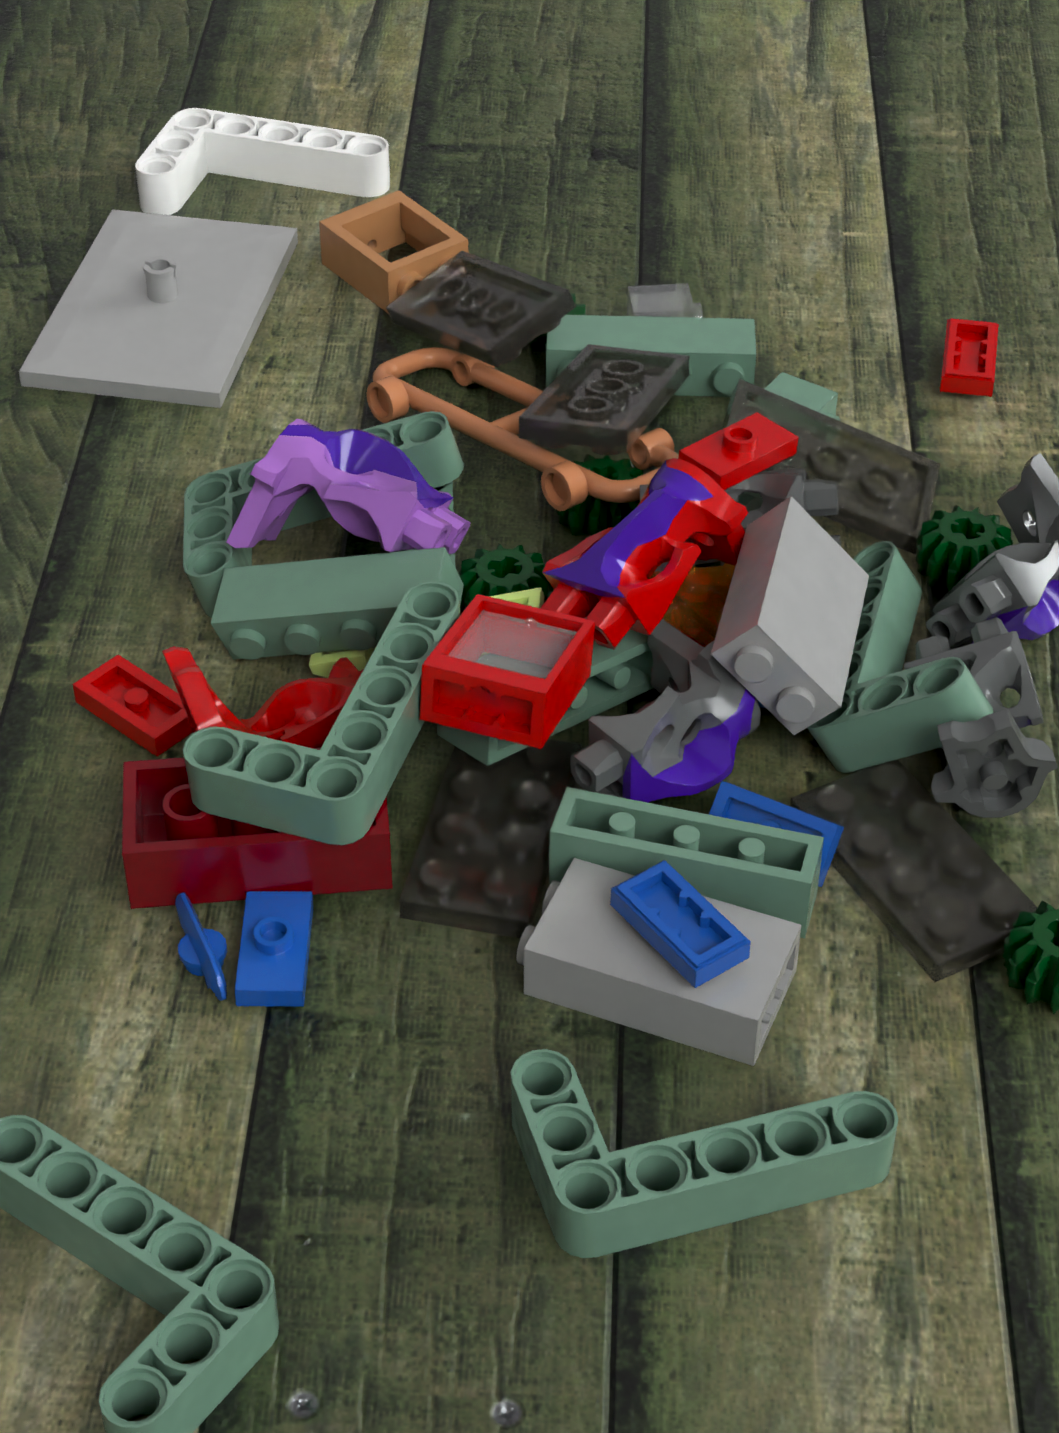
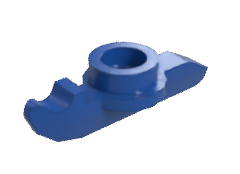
[175,892,228,1001]

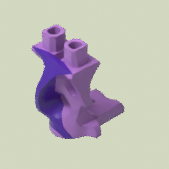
[226,419,471,554]

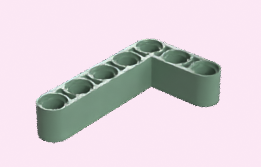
[183,411,464,618]
[807,541,993,773]
[183,581,461,845]
[511,1049,898,1258]
[0,1115,279,1433]

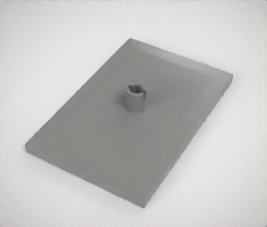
[19,210,298,408]

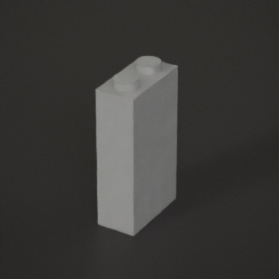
[711,496,869,735]
[516,858,801,1066]

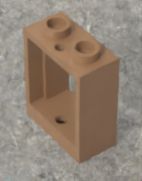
[319,190,469,315]

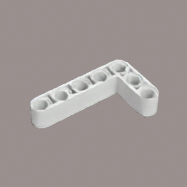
[135,108,390,215]

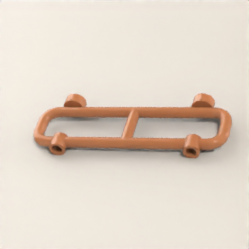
[366,347,679,511]

